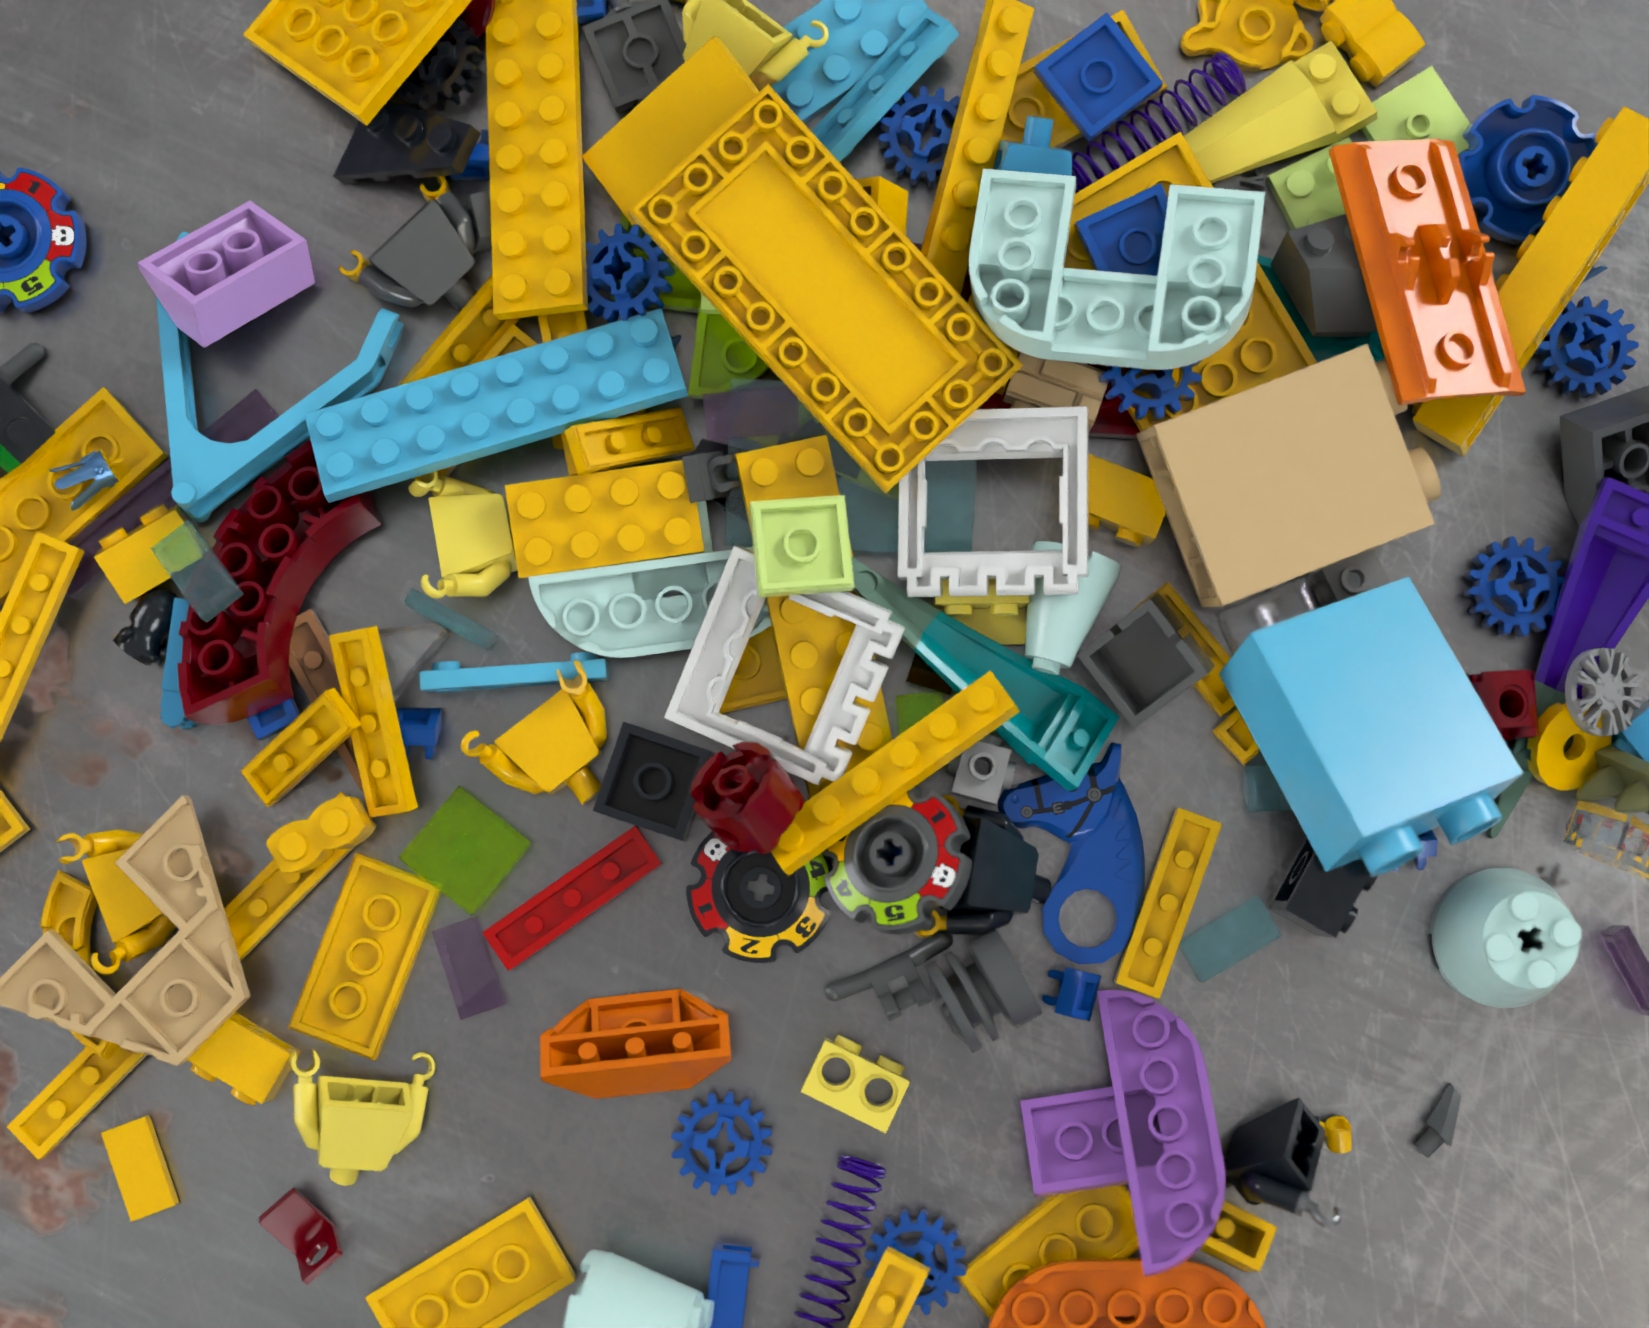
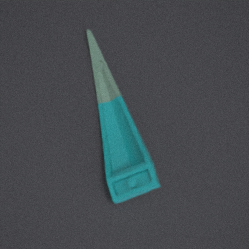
[851,556,1120,791]

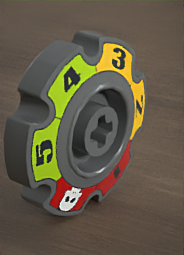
[823,785,972,934]

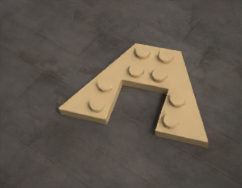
[0,795,251,1066]

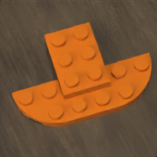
[987,1258,1266,1328]

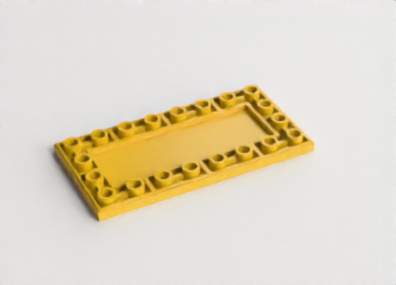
[628,84,1024,493]

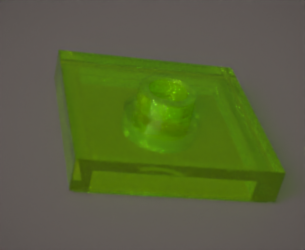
[399,786,531,917]

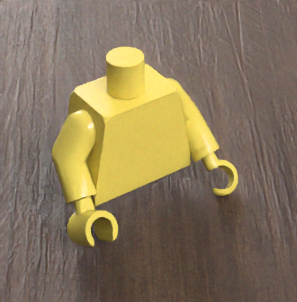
[682,0,829,91]
[408,471,517,599]
[289,1049,435,1186]

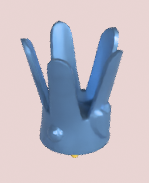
[49,449,123,511]

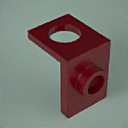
[258,1188,343,1285]

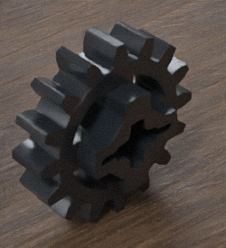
[397,17,484,112]

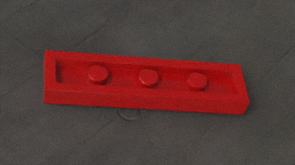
[482,825,663,971]

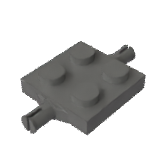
[582,0,686,113]

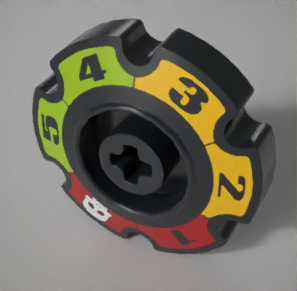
[686,832,833,963]

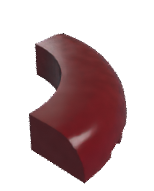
[177,440,381,725]

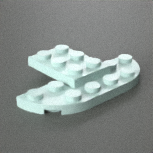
[528,501,771,658]

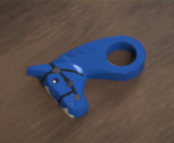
[997,742,1145,964]

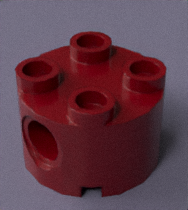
[1465,670,1539,741]
[690,742,805,854]

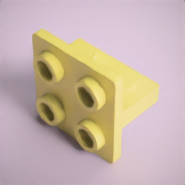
[933,579,1029,646]

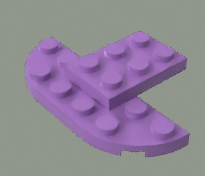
[1020,990,1226,1277]

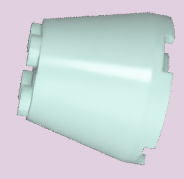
[1430,868,1582,1008]
[563,1249,714,1328]

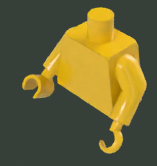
[461,660,607,805]
[55,829,176,975]

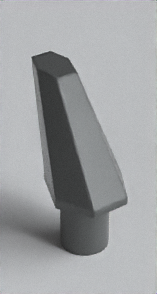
[1414,1083,1461,1158]

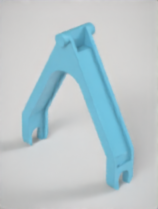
[156,232,404,523]

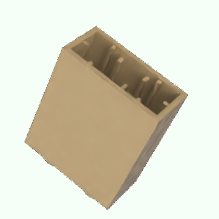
[1136,344,1441,608]

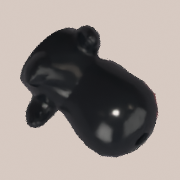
[113,587,179,666]

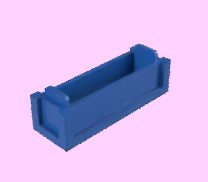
[707,1242,760,1328]

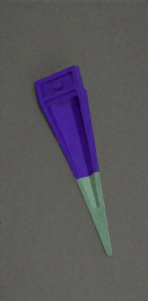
[1488,477,1649,839]

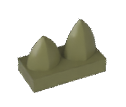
[1575,745,1649,814]

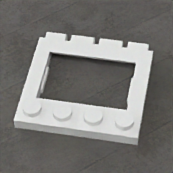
[898,406,1089,597]
[664,545,905,785]

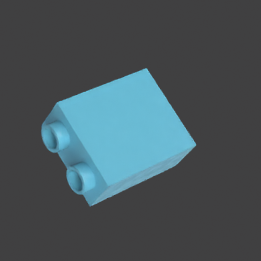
[1219,577,1523,877]

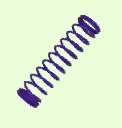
[1072,52,1246,193]
[794,1155,887,1328]

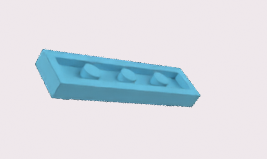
[811,7,960,162]
[419,652,611,694]

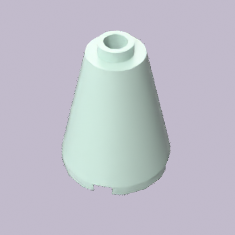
[1025,541,1121,675]

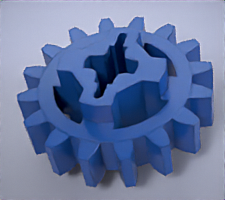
[878,86,960,188]
[586,224,675,323]
[1535,296,1639,398]
[1098,360,1202,421]
[1463,536,1564,638]
[671,1091,773,1196]
[864,1209,967,1316]

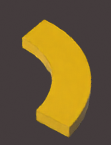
[40,870,118,1059]

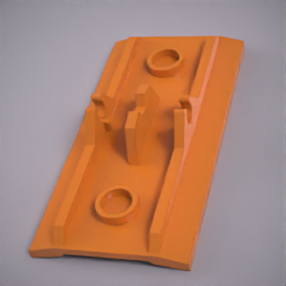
[1329,139,1526,406]

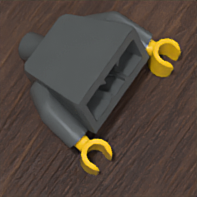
[339,176,477,312]

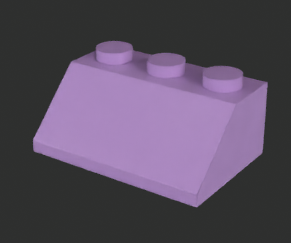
[137,201,315,348]

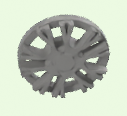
[1565,648,1641,736]

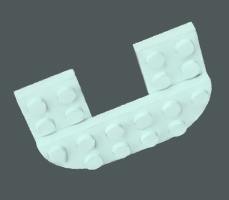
[969,169,1265,370]

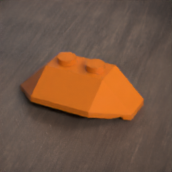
[540,989,732,1099]

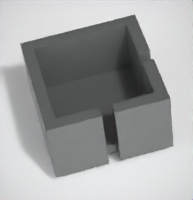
[1076,592,1215,729]

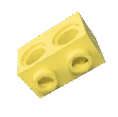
[801,1034,910,1133]

